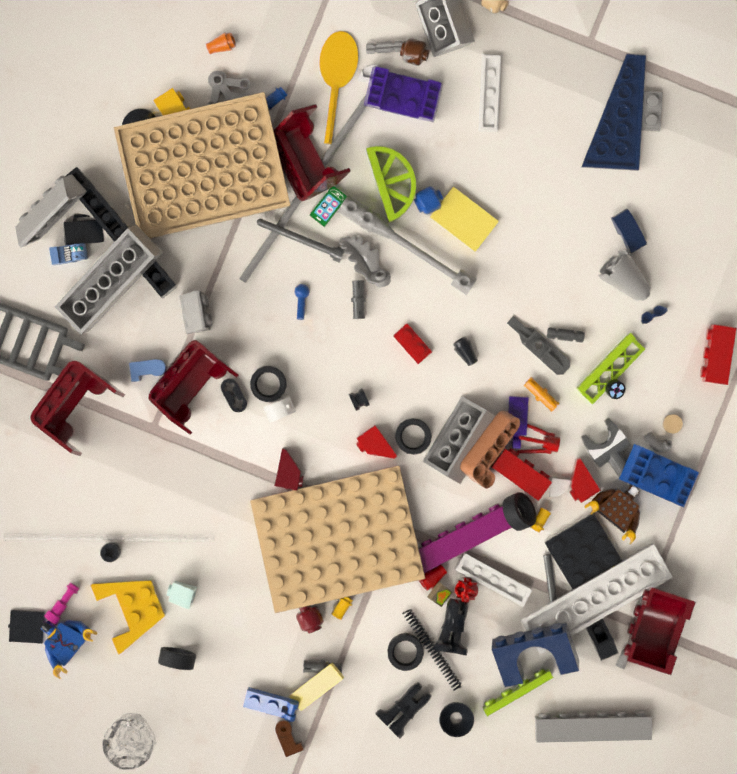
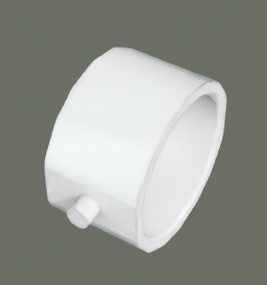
[264,397,296,422]

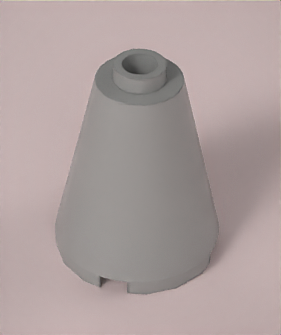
[598,249,651,301]

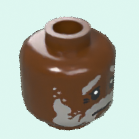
[400,38,430,66]

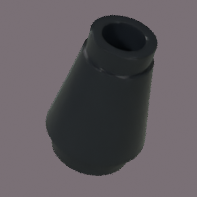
[453,336,478,366]

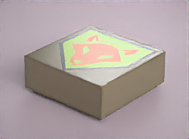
[427,582,453,607]

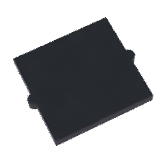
[8,610,45,644]

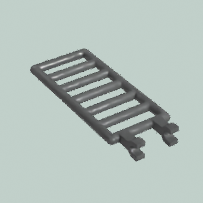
[0,302,85,381]

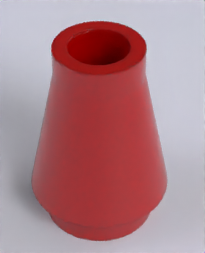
[419,564,447,591]

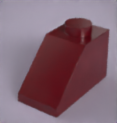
[274,448,304,491]

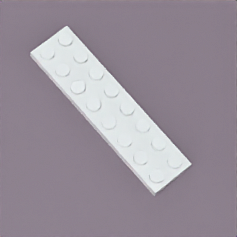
[521,544,673,654]

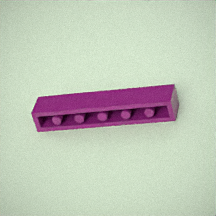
[419,503,512,573]

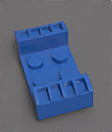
[619,444,699,508]

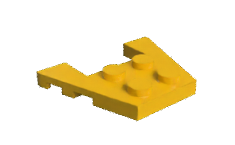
[90,580,165,654]

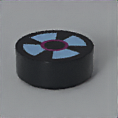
[605,379,626,399]

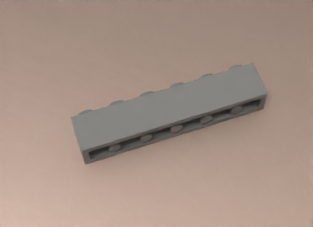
[535,711,652,743]

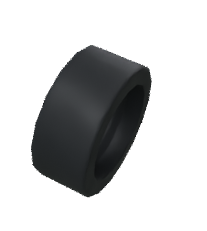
[250,366,287,402]
[395,418,432,455]
[503,492,536,531]
[387,633,424,671]
[158,647,196,670]

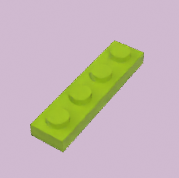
[482,668,554,717]

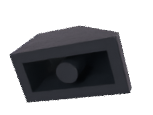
[586,618,618,661]

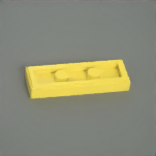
[289,662,344,711]

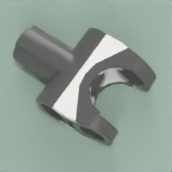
[581,418,631,477]

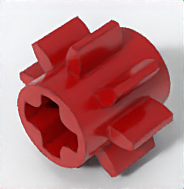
[455,578,478,602]

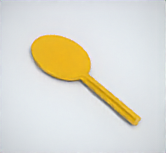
[319,31,358,144]

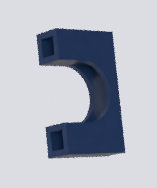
[491,622,580,687]

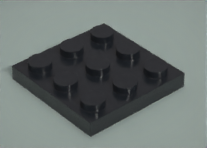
[544,513,622,590]

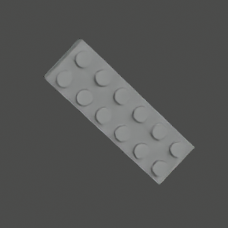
[55,225,163,334]

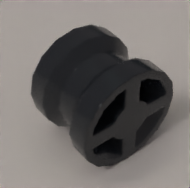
[349,388,370,411]
[100,542,121,562]

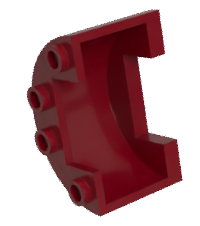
[623,587,696,675]

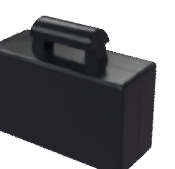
[63,214,104,246]

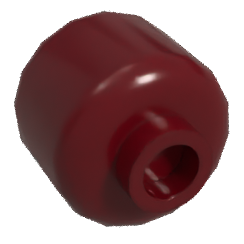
[296,606,324,634]

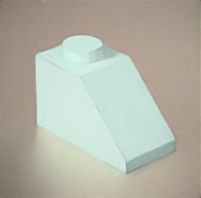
[167,581,197,609]

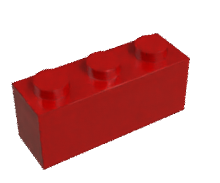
[700,325,736,385]
[491,448,552,501]

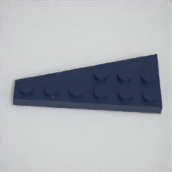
[581,54,646,171]

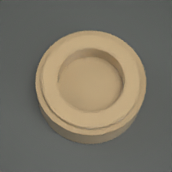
[663,414,683,434]

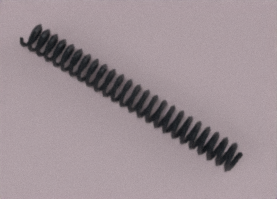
[402,609,461,691]

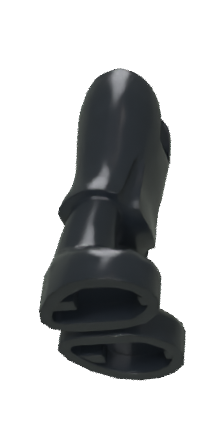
[434,598,468,656]
[375,682,432,739]

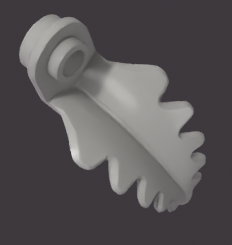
[339,236,391,288]

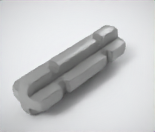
[366,40,403,54]

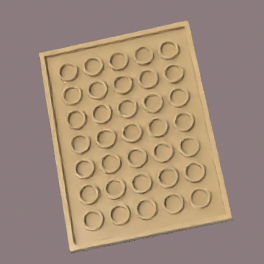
[113,92,291,239]
[250,466,425,613]

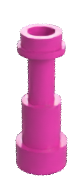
[44,582,80,625]

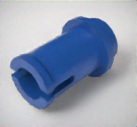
[266,86,288,110]

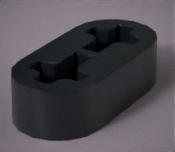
[221,379,247,413]

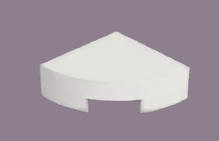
[358,64,379,83]
[549,478,571,497]

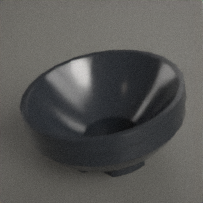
[439,702,474,737]

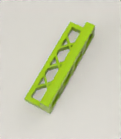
[576,333,645,405]

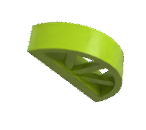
[366,146,416,223]

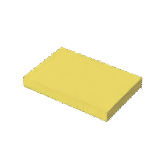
[430,187,499,252]

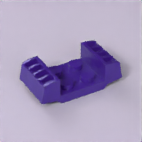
[363,66,443,123]

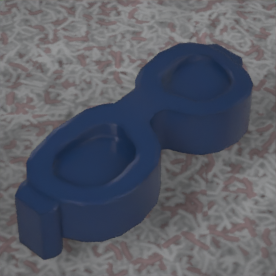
[641,305,668,324]

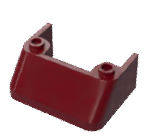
[274,104,351,201]
[148,340,239,435]
[30,361,126,456]

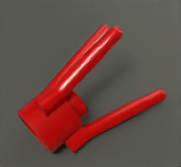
[517,424,560,454]

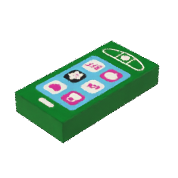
[309,186,347,227]

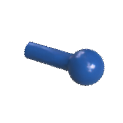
[294,284,310,320]

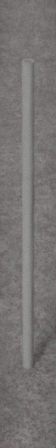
[239,95,367,283]

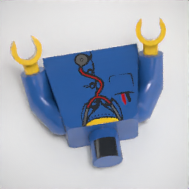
[41,620,97,679]

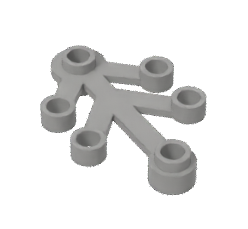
[208,70,254,105]

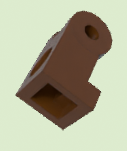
[275,719,304,757]

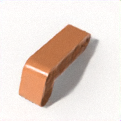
[460,410,520,489]

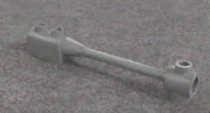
[338,195,477,295]

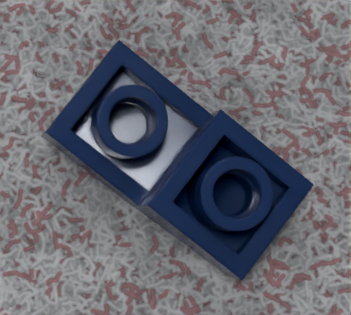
[611,209,647,254]

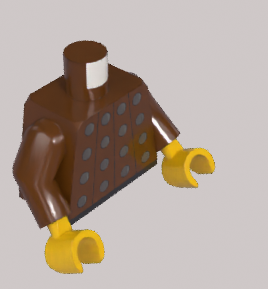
[585,485,640,544]

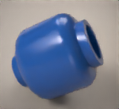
[414,186,444,215]

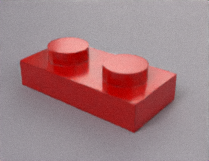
[393,324,432,364]

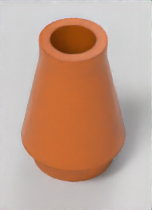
[206,32,236,54]

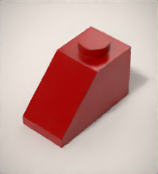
[356,425,397,459]
[569,458,601,503]

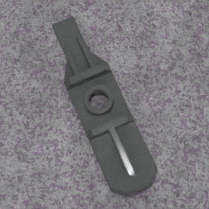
[507,316,570,375]

